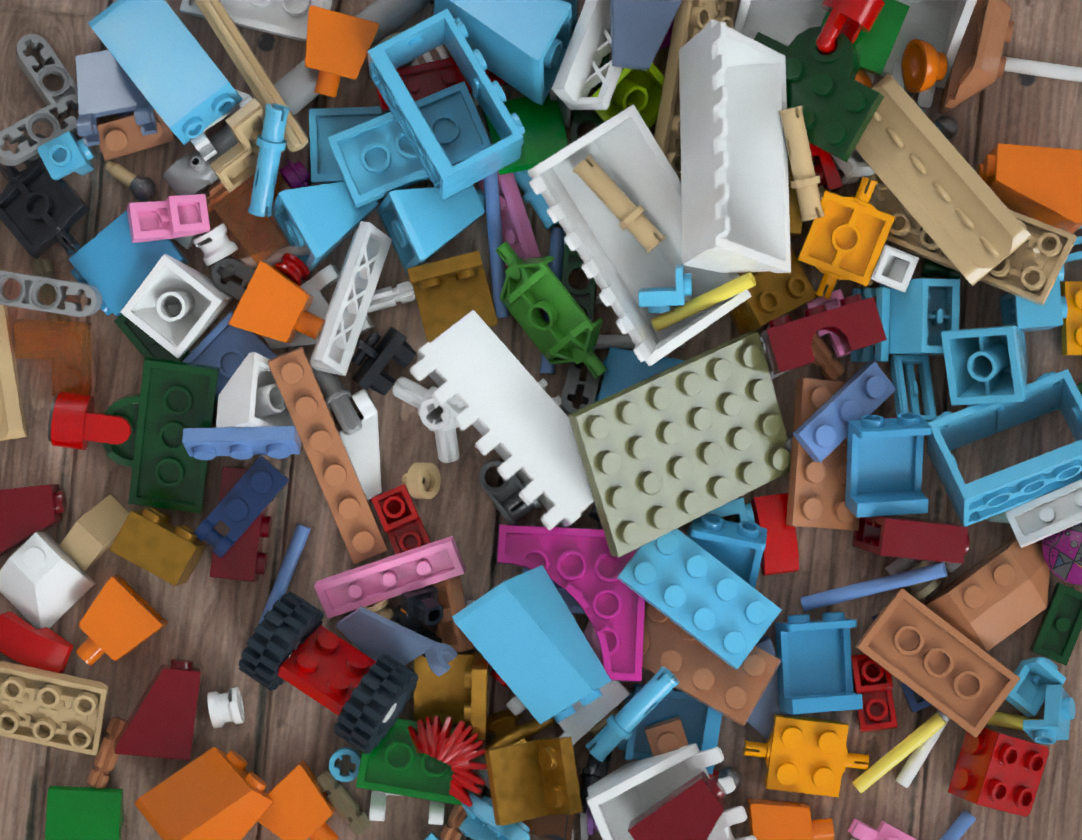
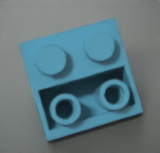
[1000,264,1068,332]
[879,278,960,356]

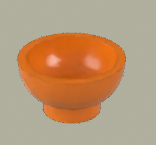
[901,39,948,93]

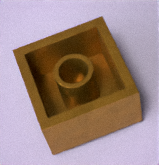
[109,507,208,586]

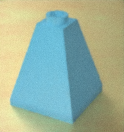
[272,181,381,272]
[376,185,486,275]
[941,325,1028,406]

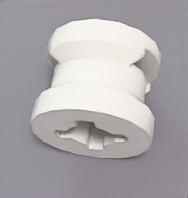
[192,223,238,266]
[207,687,245,729]

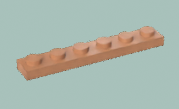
[268,346,388,564]

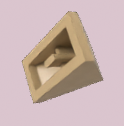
[59,494,130,572]

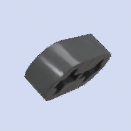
[211,256,256,301]
[561,354,601,416]

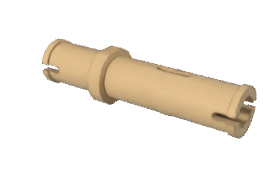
[779,106,825,221]
[573,155,666,253]

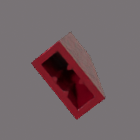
[0,484,67,557]
[852,515,970,564]
[114,659,201,761]
[628,771,726,840]

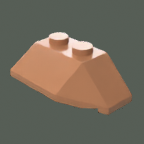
[938,0,1014,114]
[923,536,1050,651]

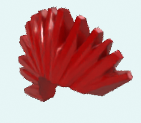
[407,716,487,807]

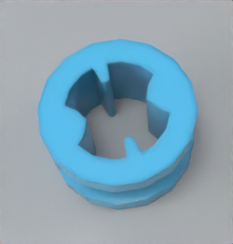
[329,747,361,782]

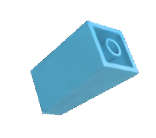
[88,0,243,145]
[433,0,572,105]
[452,565,611,724]

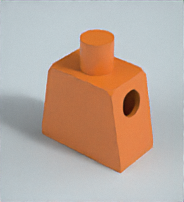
[305,5,379,98]
[229,261,325,343]
[76,575,168,666]
[258,760,340,840]
[747,798,834,840]

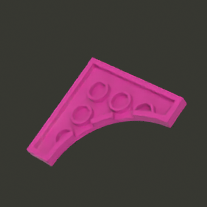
[497,525,645,682]

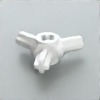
[392,376,467,463]

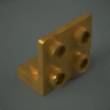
[728,246,817,335]
[407,250,498,343]
[414,652,489,740]
[485,737,583,826]

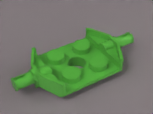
[495,241,608,379]

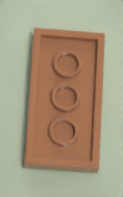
[786,378,860,531]
[855,588,1021,738]
[642,600,781,727]

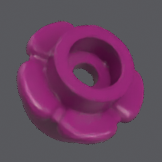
[279,159,311,189]

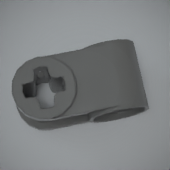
[479,459,542,526]

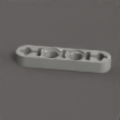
[0,270,102,317]

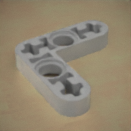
[0,34,78,166]

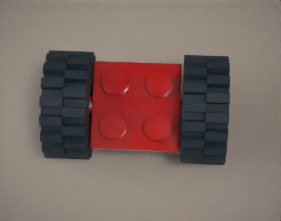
[239,592,419,754]

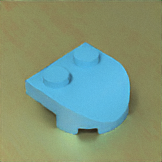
[459,792,531,840]

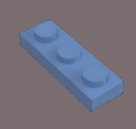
[793,361,896,462]
[182,426,301,460]

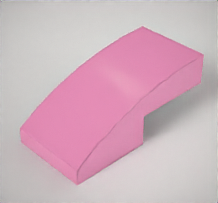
[127,194,210,243]

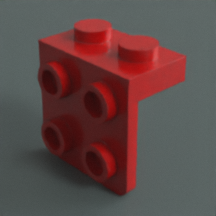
[948,727,1049,817]

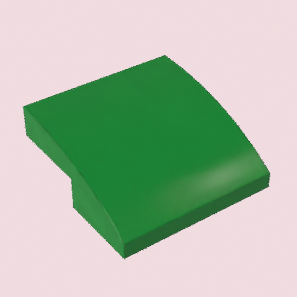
[821,0,910,77]
[483,92,569,175]
[45,786,124,840]

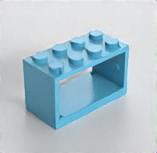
[367,8,525,200]
[927,369,1082,527]

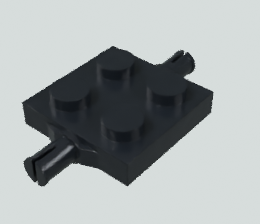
[0,157,90,259]

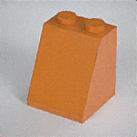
[976,143,1082,234]
[134,746,274,840]

